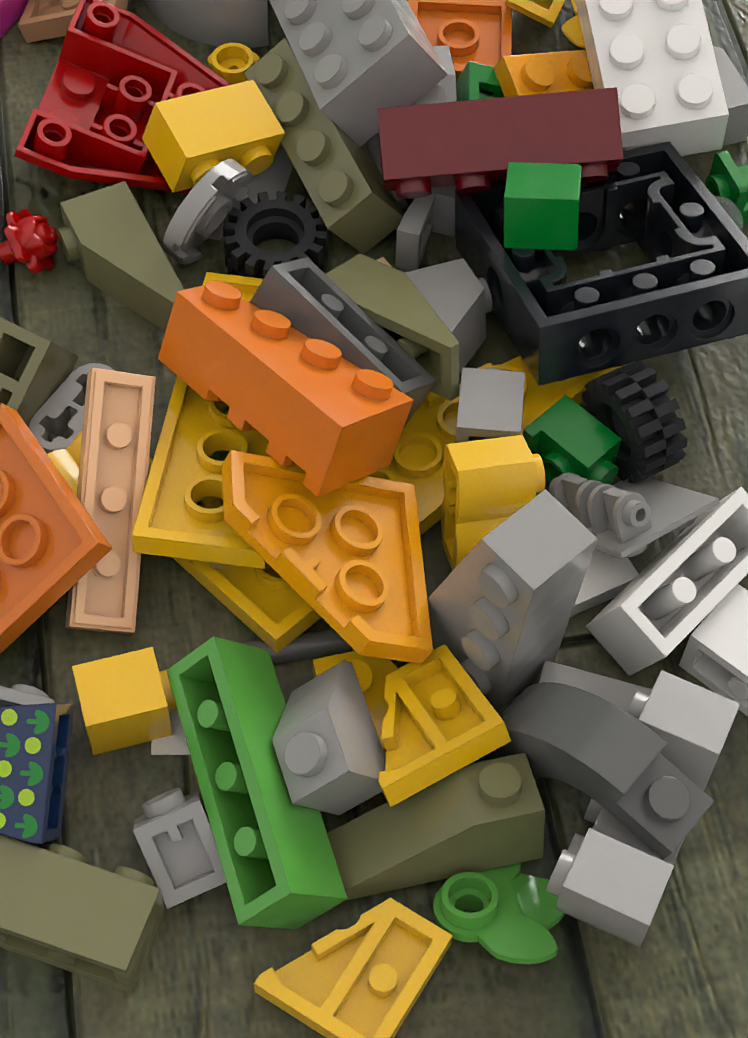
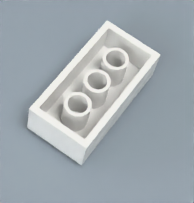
[575,0,729,156]

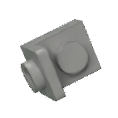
[133,788,226,909]

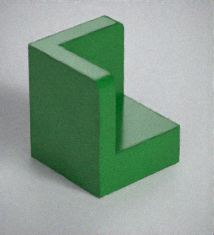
[504,162,582,250]

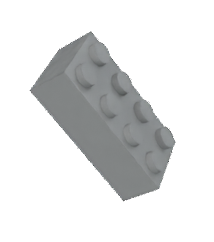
[269,0,448,147]

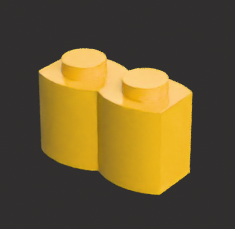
[441,435,545,571]

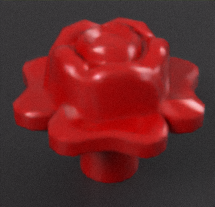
[0,208,58,274]

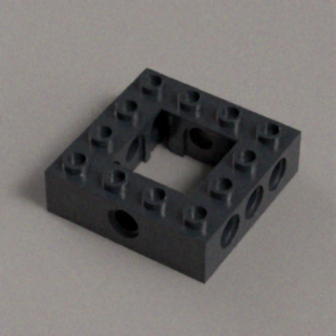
[454,141,748,386]

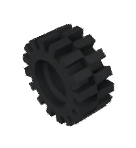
[223,191,328,279]
[582,361,687,484]

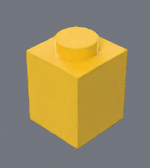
[72,647,177,755]

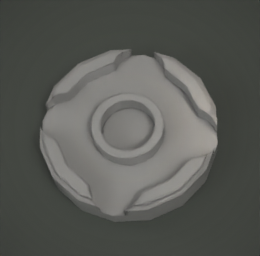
[163,158,253,265]

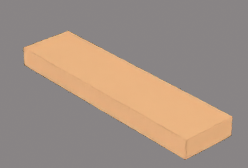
[65,368,156,634]

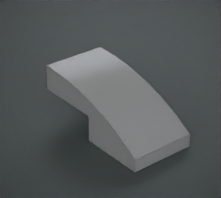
[395,185,455,271]

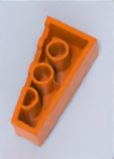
[158,281,414,497]

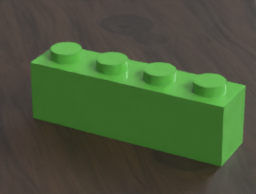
[166,636,348,930]

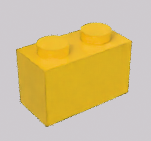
[142,80,285,193]

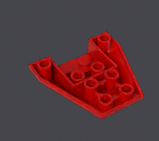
[14,0,231,194]

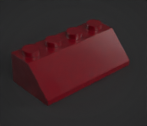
[378,87,623,199]

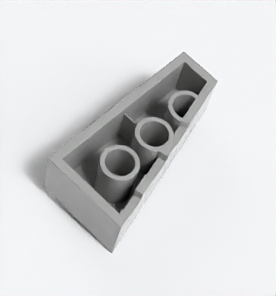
[427,489,598,712]

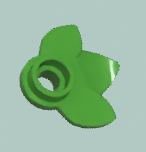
[433,863,565,964]

